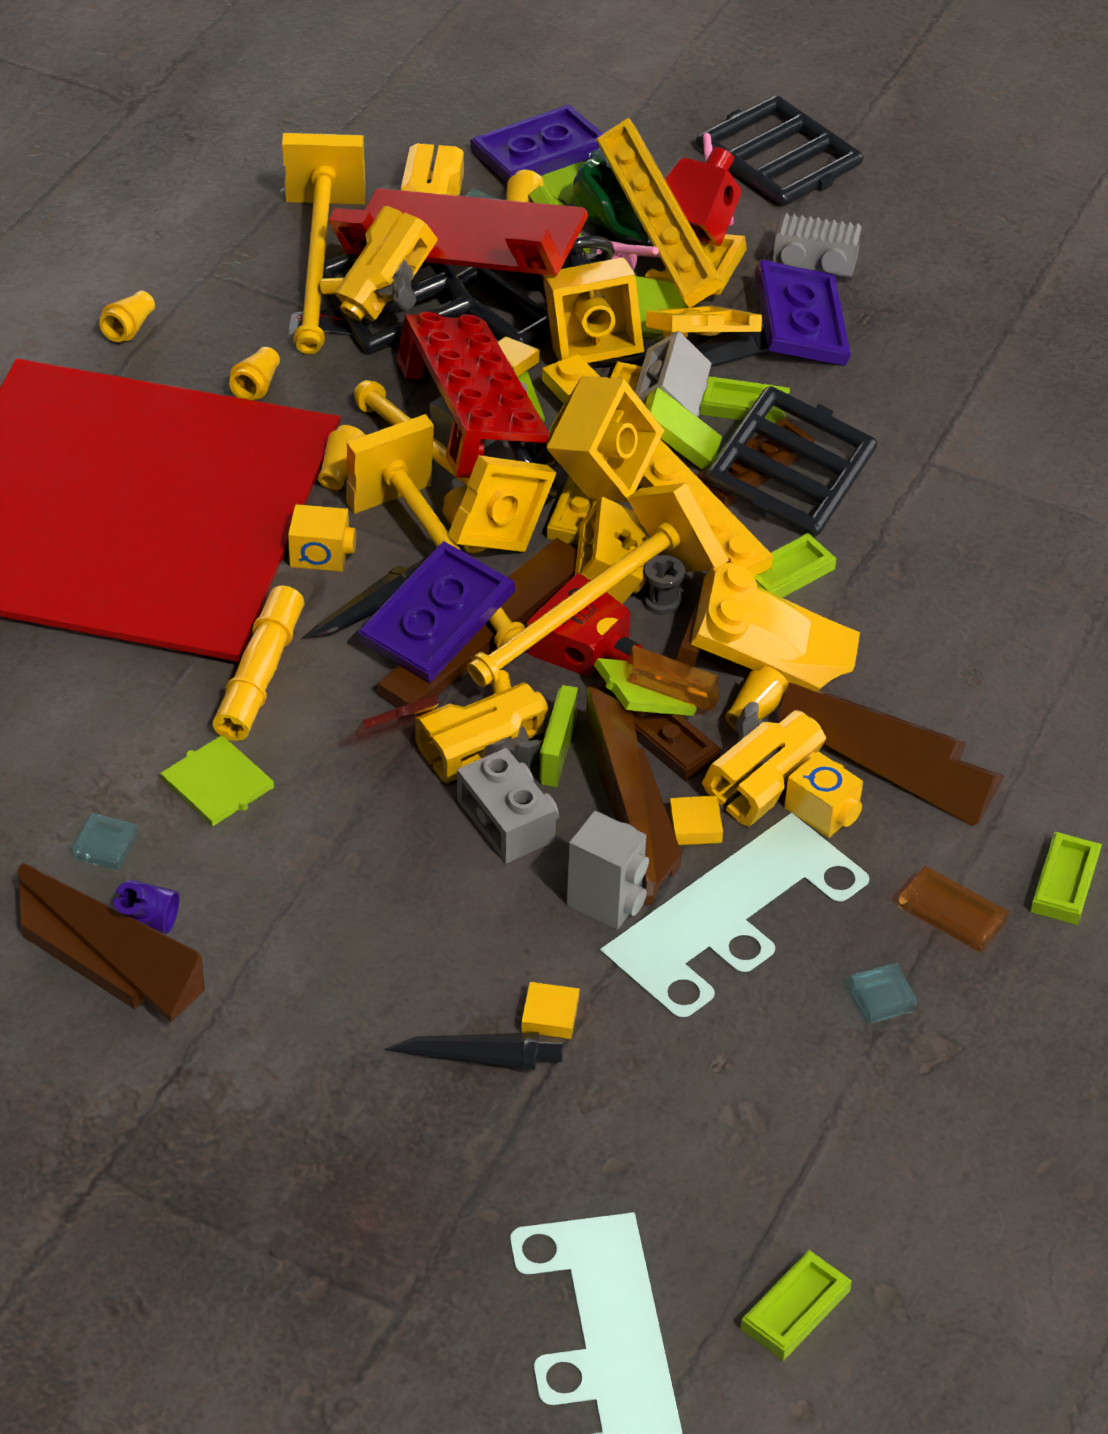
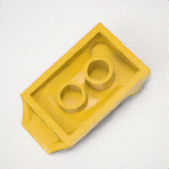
[691,563,860,692]

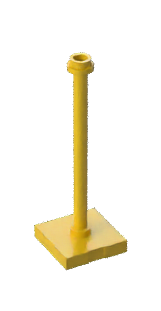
[282,133,366,354]
[354,380,556,552]
[346,414,525,648]
[467,482,729,687]

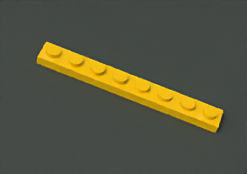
[542,354,773,576]

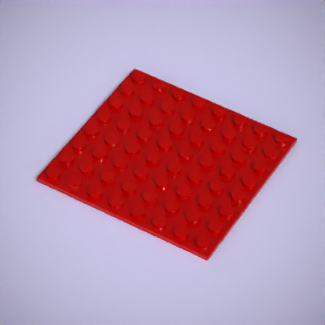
[0,358,340,662]

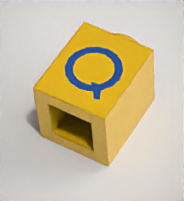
[288,504,356,572]
[784,751,863,839]

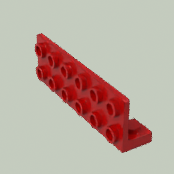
[328,188,588,276]
[396,312,550,478]

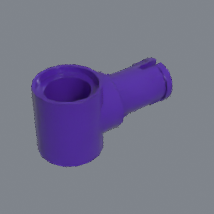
[113,880,180,934]

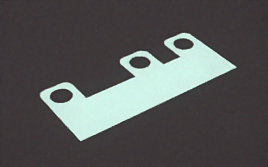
[600,813,869,1017]
[511,1212,683,1434]

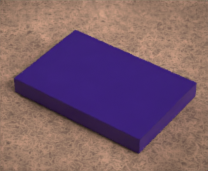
[470,104,603,183]
[754,260,851,366]
[357,541,516,683]

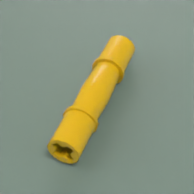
[213,586,305,741]

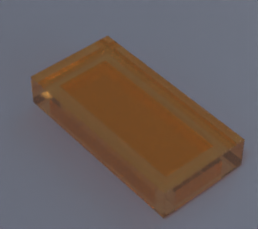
[627,645,720,711]
[898,866,1009,953]

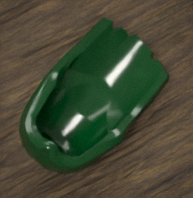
[572,158,654,247]

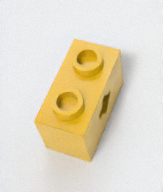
[575,496,649,604]

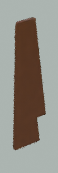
[778,682,1004,826]
[586,687,682,905]
[17,862,205,1022]

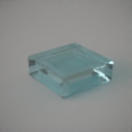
[73,813,138,870]
[849,962,917,1024]

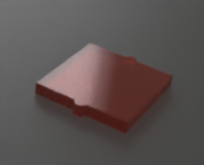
[355,695,440,740]

